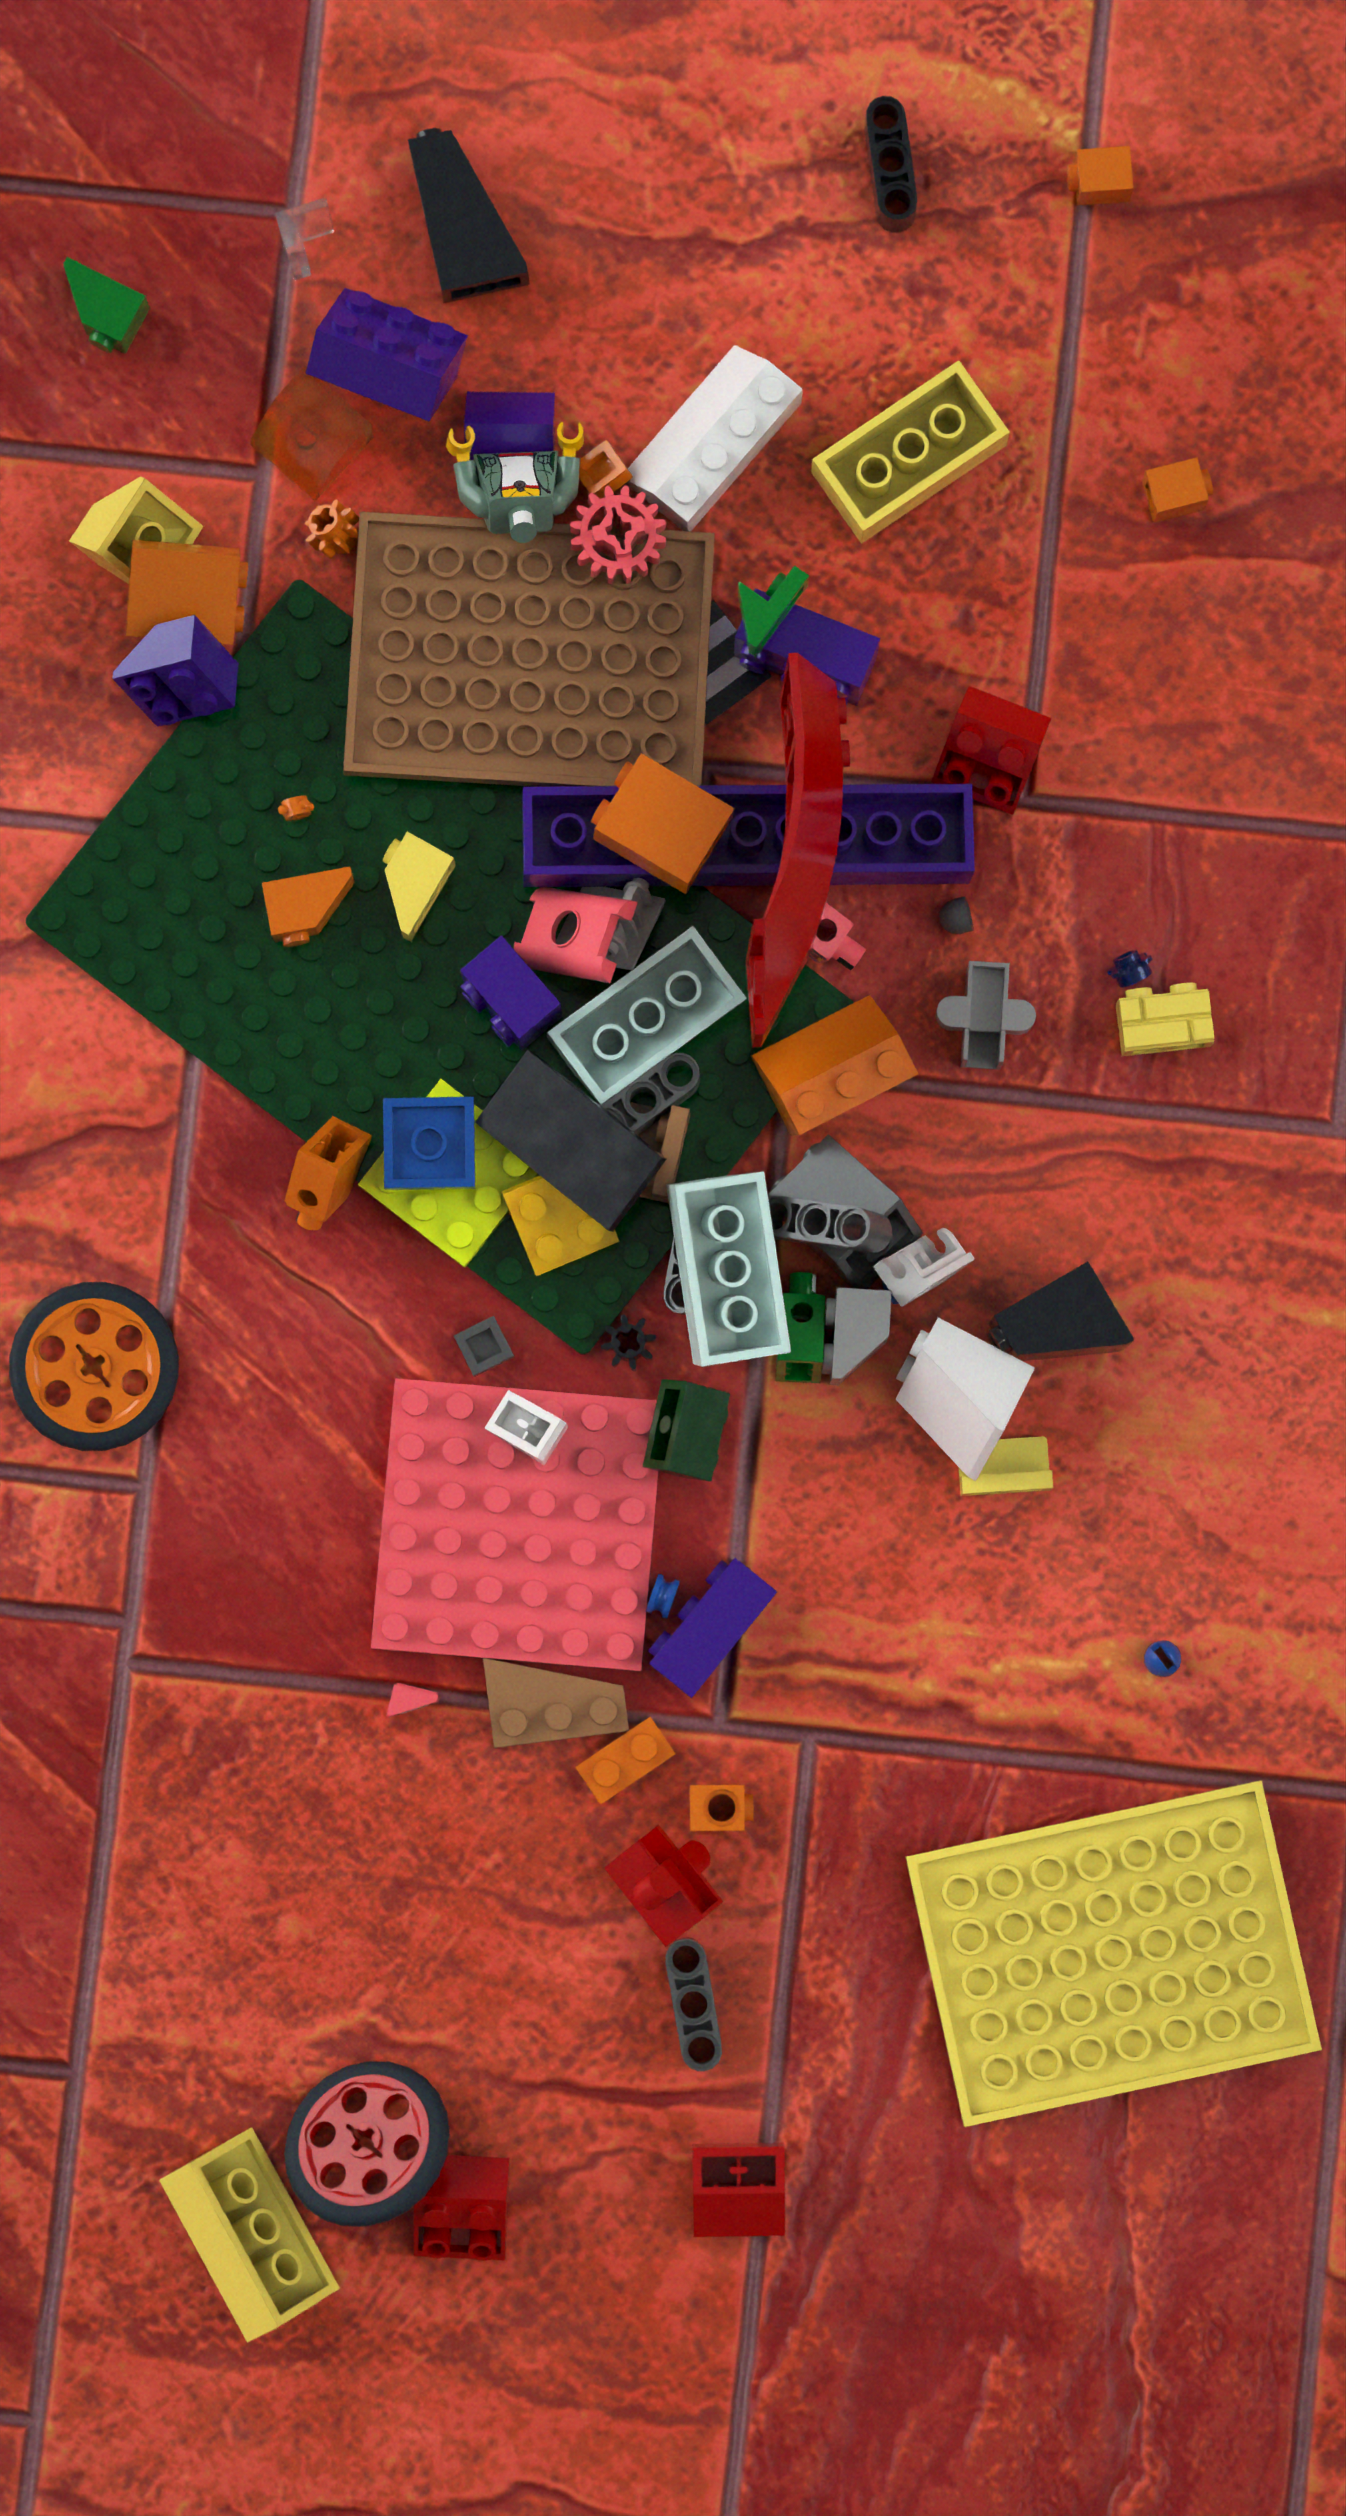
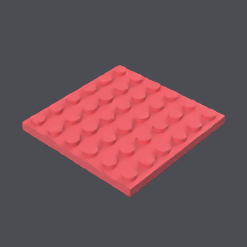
[371,1378,658,1671]

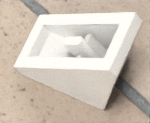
[485,1390,568,1465]

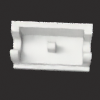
[873,1228,975,1307]

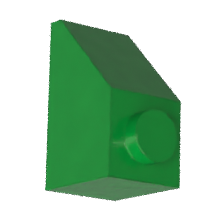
[63,257,150,354]

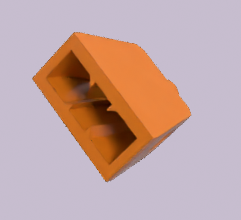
[284,1116,372,1230]

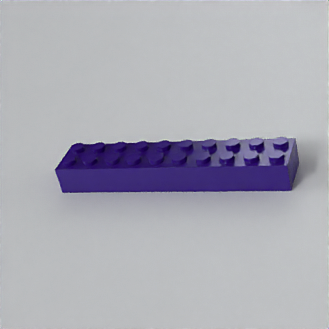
[522,784,975,887]

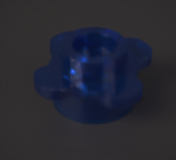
[1107,949,1153,988]

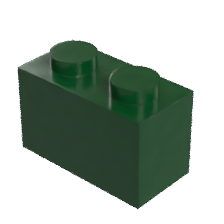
[643,1379,731,1482]

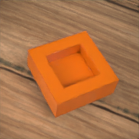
[579,440,633,499]

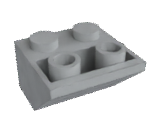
[822,1287,892,1386]

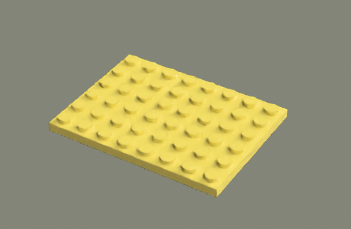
[905,1780,1322,2127]

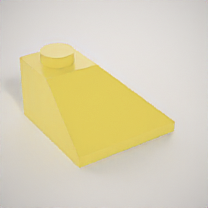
[69,476,204,584]

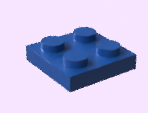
[383,1097,475,1190]

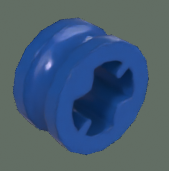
[646,1574,680,1619]

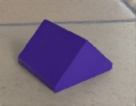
[464,392,555,460]

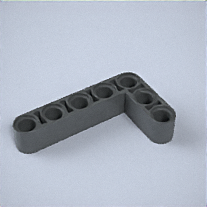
[664,1194,892,1315]

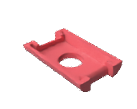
[513,887,638,983]

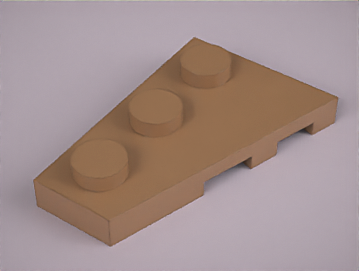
[483,1658,629,1748]

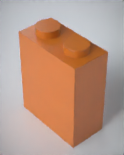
[126,539,248,645]
[591,753,735,894]

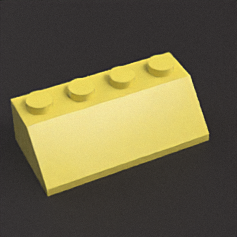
[159,2127,340,2342]

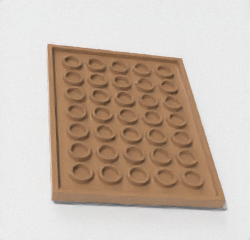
[343,511,715,787]

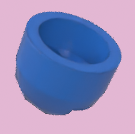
[1144,1640,1181,1677]

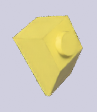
[383,831,456,942]

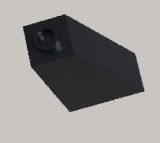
[408,128,530,303]

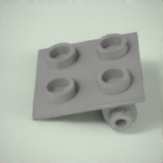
[556,878,666,971]

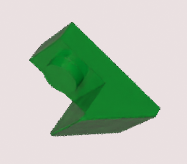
[738,565,809,658]

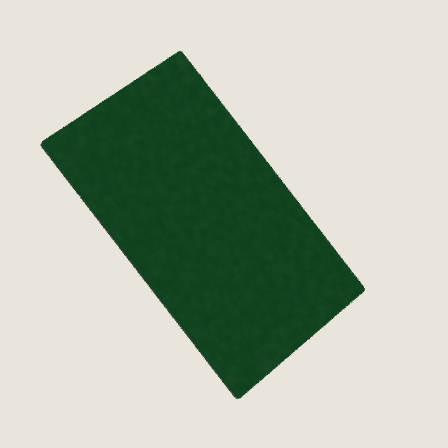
[26,580,854,1354]

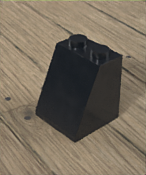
[987,1261,1135,1361]

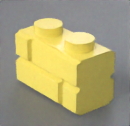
[1116,983,1214,1056]

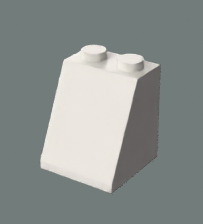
[896,1318,1035,1481]

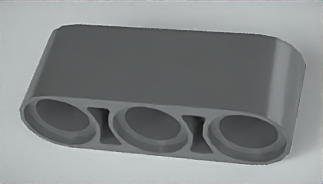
[601,1053,700,1135]
[666,1938,722,2071]

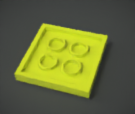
[358,1079,538,1268]

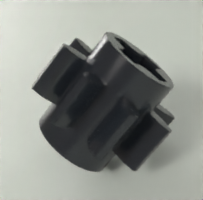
[601,1314,656,1371]

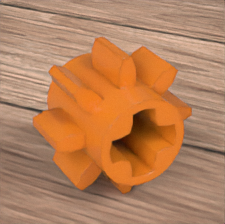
[305,500,359,559]

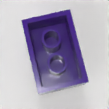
[305,288,468,421]
[734,588,880,706]

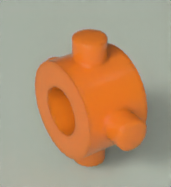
[278,796,314,821]

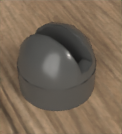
[939,896,974,934]

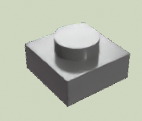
[454,1316,514,1377]

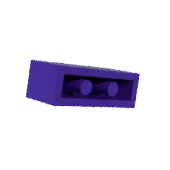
[648,1558,777,1699]

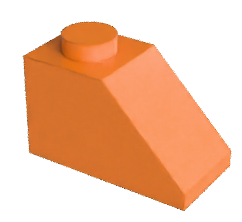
[262,866,355,947]

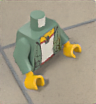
[446,422,584,543]

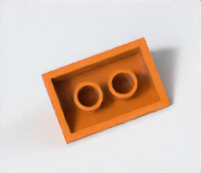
[751,995,918,1136]

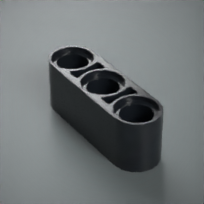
[864,96,917,233]

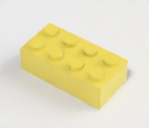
[811,360,1010,544]

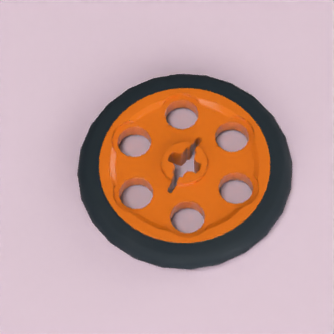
[9,1282,179,1451]

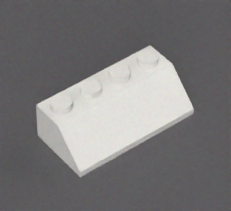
[626,345,803,532]

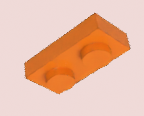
[575,1716,675,1805]

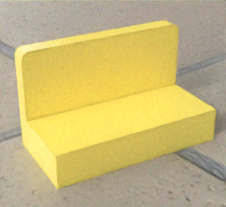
[958,1436,1053,1496]

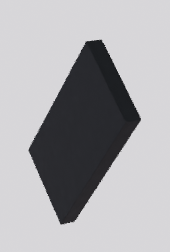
[475,1050,667,1232]

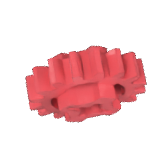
[570,486,666,584]

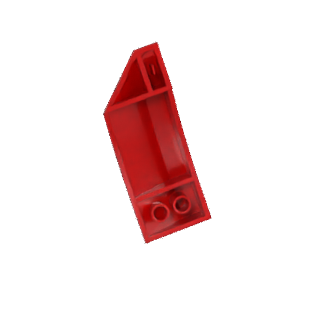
[746,653,850,1047]

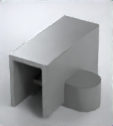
[936,961,1036,1070]

